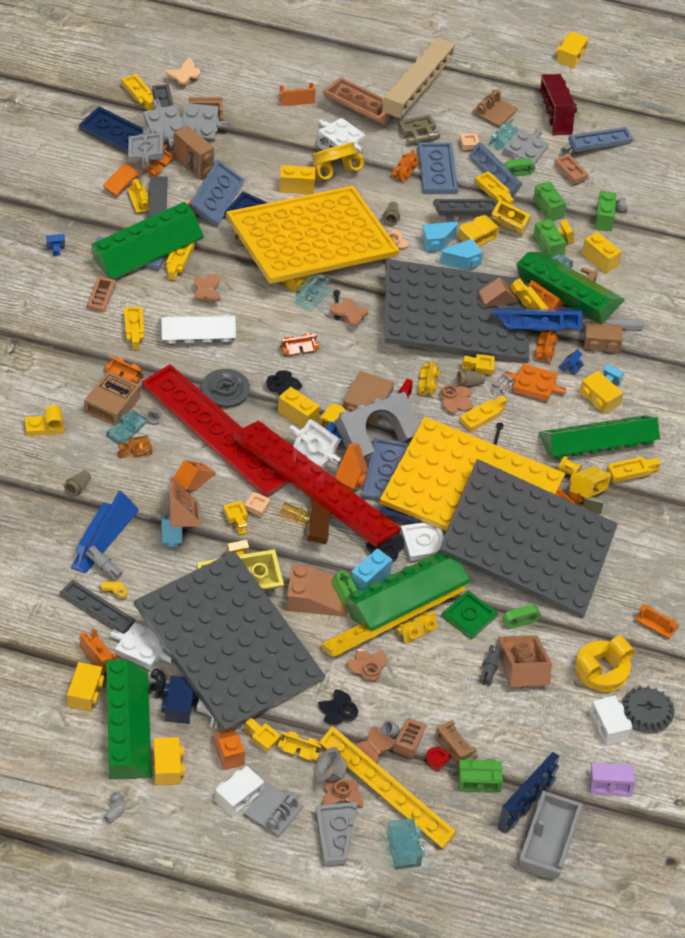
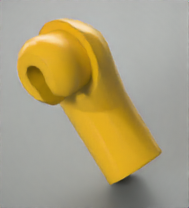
[101,581,128,599]

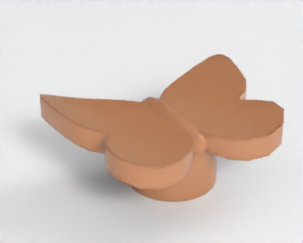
[194,274,221,301]
[330,298,368,327]
[357,727,395,764]
[322,780,364,808]

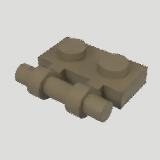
[398,114,440,145]

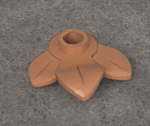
[440,385,473,414]
[347,648,387,681]

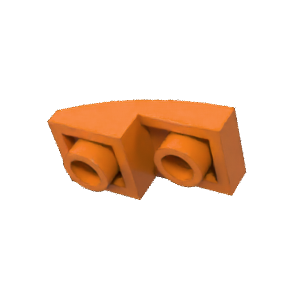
[103,164,140,198]

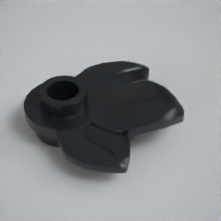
[266,370,303,395]
[366,534,404,562]
[318,689,358,725]

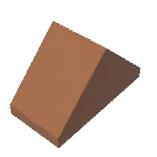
[478,277,518,307]

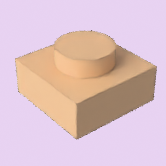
[460,133,479,150]
[244,492,271,517]

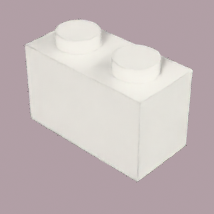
[590,695,632,746]
[215,766,264,817]

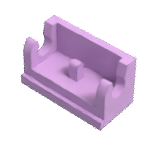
[589,763,635,796]

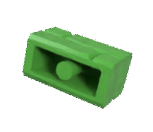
[533,181,567,222]
[595,191,617,232]
[533,219,567,259]
[458,758,503,792]

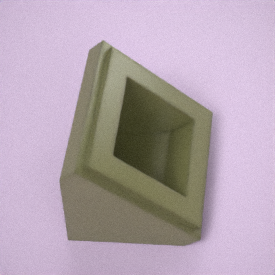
[583,497,604,515]

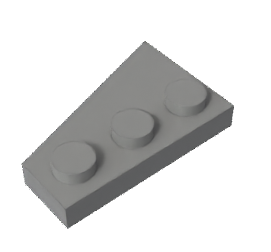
[315,802,358,866]

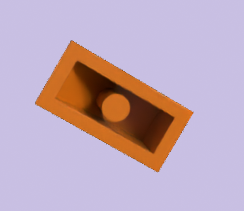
[335,443,368,489]
[174,460,216,491]
[212,729,245,770]

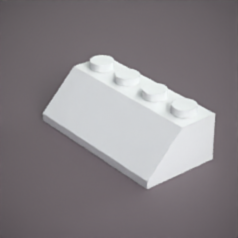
[160,315,236,343]

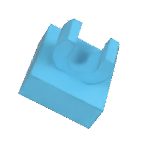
[603,364,624,385]

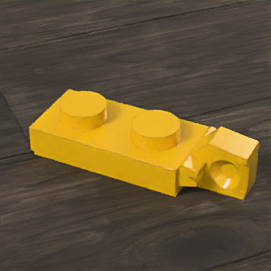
[121,74,154,111]
[474,171,514,206]
[166,243,195,280]
[510,278,549,309]
[124,307,144,350]
[459,395,507,432]
[607,456,661,483]

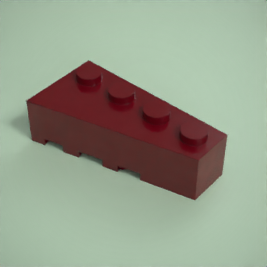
[540,74,577,136]

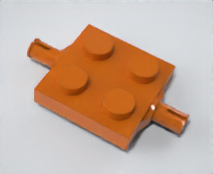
[504,363,566,402]

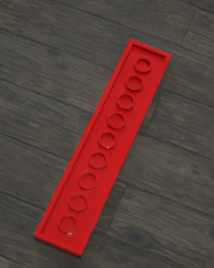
[142,364,290,497]
[233,420,401,547]

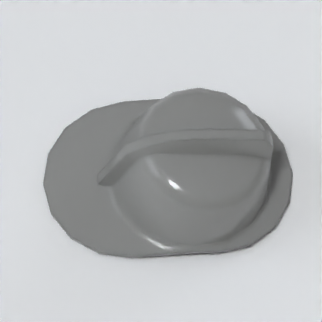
[315,747,347,782]

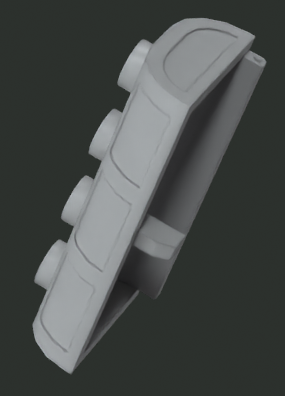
[519,791,583,879]

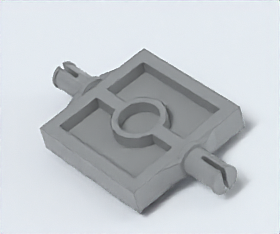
[143,99,184,150]
[181,103,229,141]
[128,126,164,167]
[503,129,549,165]

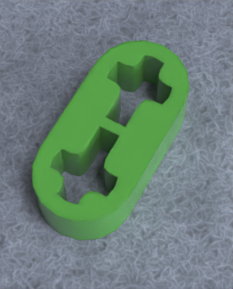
[503,158,535,177]
[332,571,358,608]
[502,605,541,629]

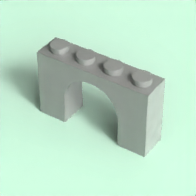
[334,391,420,458]

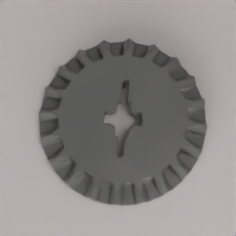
[201,369,250,408]
[622,686,675,732]

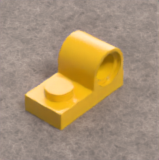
[25,405,65,436]

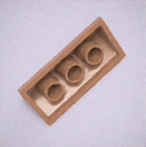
[322,77,392,128]
[169,476,202,527]

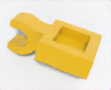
[462,354,495,375]
[223,501,248,535]
[244,718,281,753]

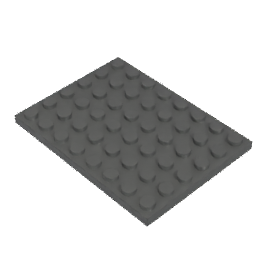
[384,259,529,363]
[438,459,618,618]
[134,551,325,733]

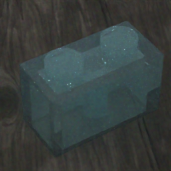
[387,818,425,870]

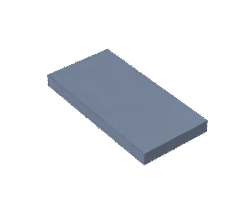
[418,142,458,194]
[188,159,245,227]
[362,437,410,502]

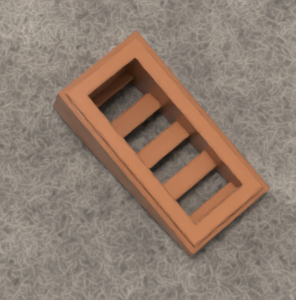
[87,276,116,312]
[393,718,427,759]

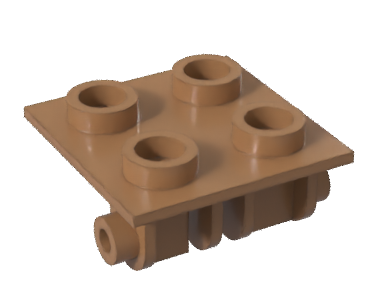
[472,89,518,127]

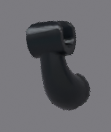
[149,668,166,698]

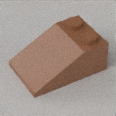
[287,564,347,617]
[498,635,552,688]

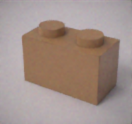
[584,322,623,353]

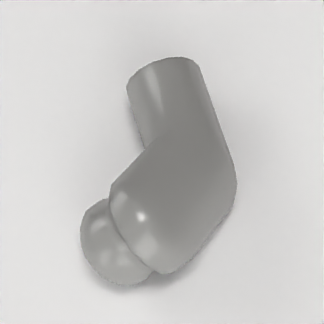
[103,792,125,823]

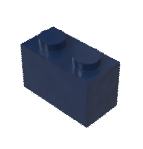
[161,675,195,724]

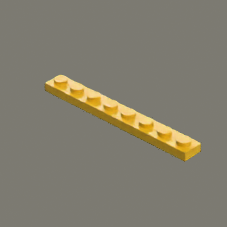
[321,585,465,657]
[319,726,457,849]

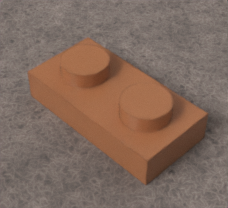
[554,154,589,185]

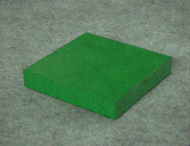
[441,591,498,640]

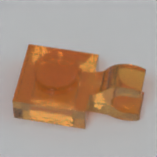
[117,435,153,459]

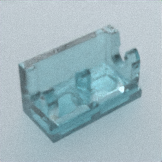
[295,273,332,312]

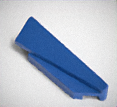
[493,308,582,330]
[71,491,139,573]

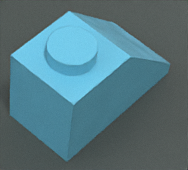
[421,222,458,252]
[440,239,483,270]
[161,515,182,547]

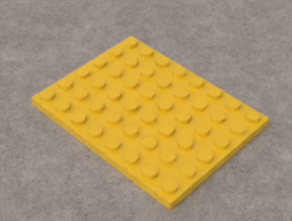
[226,186,399,284]
[379,417,565,531]

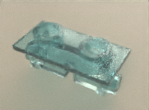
[487,119,518,150]

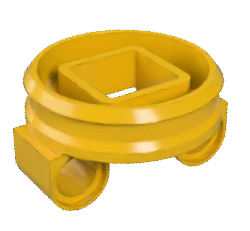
[311,142,364,181]
[575,635,635,692]

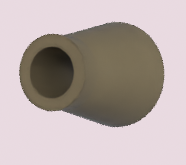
[383,201,400,225]
[456,369,485,387]
[64,470,91,496]

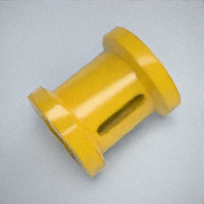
[557,456,582,476]

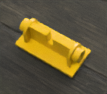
[127,179,149,213]
[417,359,440,398]
[396,611,438,644]
[278,731,323,762]

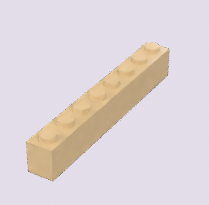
[381,37,456,118]

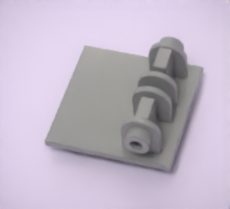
[244,784,304,836]

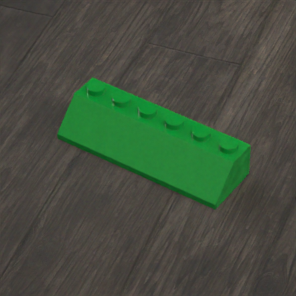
[92,201,204,280]
[516,252,625,324]
[539,415,660,459]
[346,551,471,631]
[106,660,152,780]

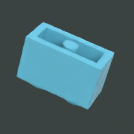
[351,549,392,590]

